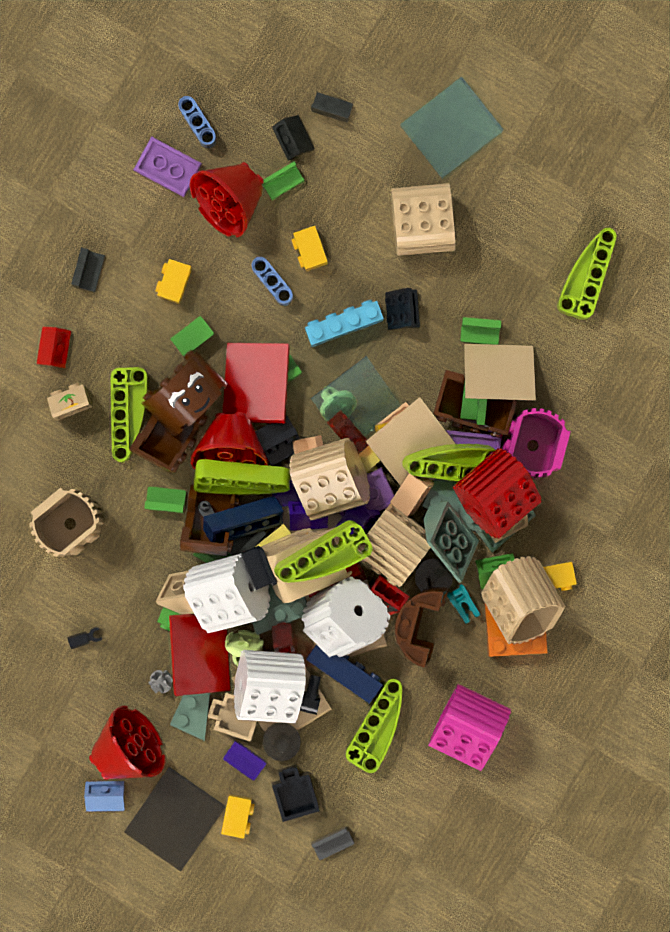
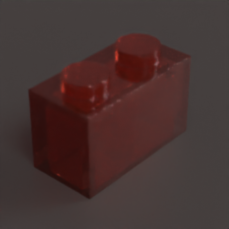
[327,410,369,454]
[272,622,298,654]

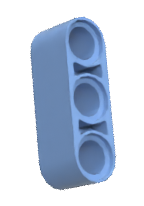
[178,96,217,148]
[252,257,293,306]

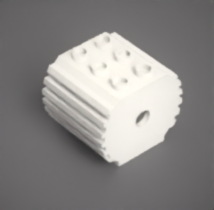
[183,554,270,633]
[302,577,390,657]
[234,650,306,723]

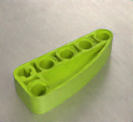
[557,228,617,320]
[111,367,149,463]
[402,444,496,481]
[193,459,291,495]
[274,520,373,583]
[345,678,402,773]

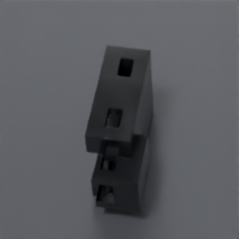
[272,765,320,822]

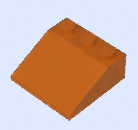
[485,604,547,657]

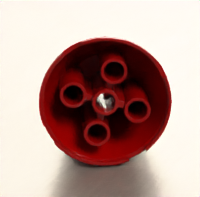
[190,162,264,238]
[191,412,268,469]
[89,706,166,780]

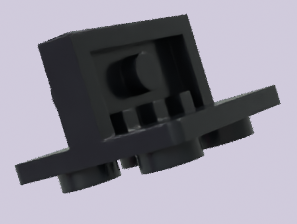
[385,287,420,330]
[255,415,300,466]

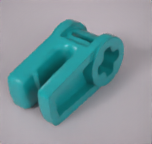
[447,584,481,624]

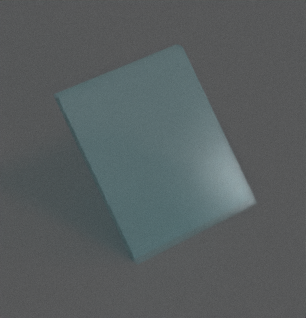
[400,77,504,178]
[311,356,401,444]

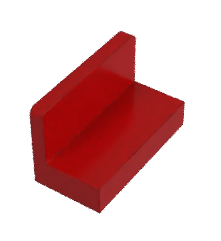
[37,327,71,368]

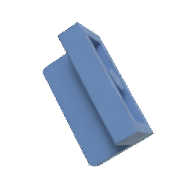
[84,781,125,811]

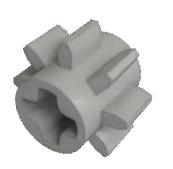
[148,670,173,693]

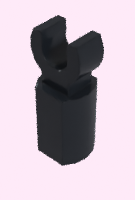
[67,627,103,650]

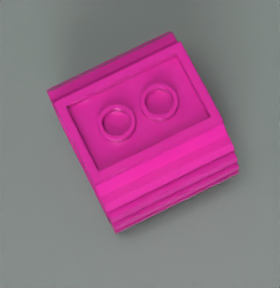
[502,408,571,479]
[428,684,511,771]

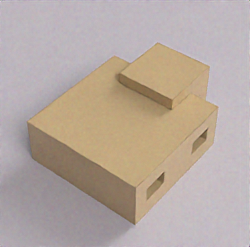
[208,692,257,741]

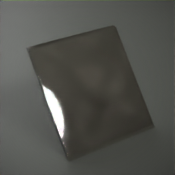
[124,767,226,872]

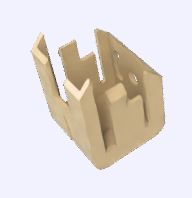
[261,527,352,603]

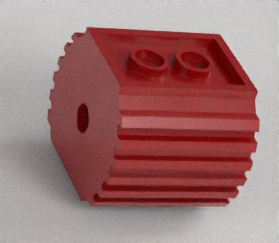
[453,448,542,539]

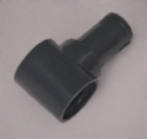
[300,675,321,715]

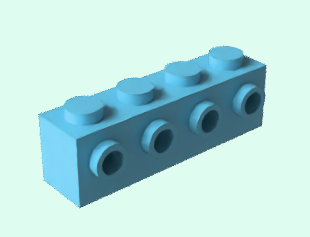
[305,299,384,347]

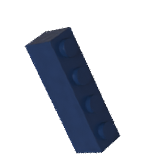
[203,496,284,543]
[306,644,383,704]

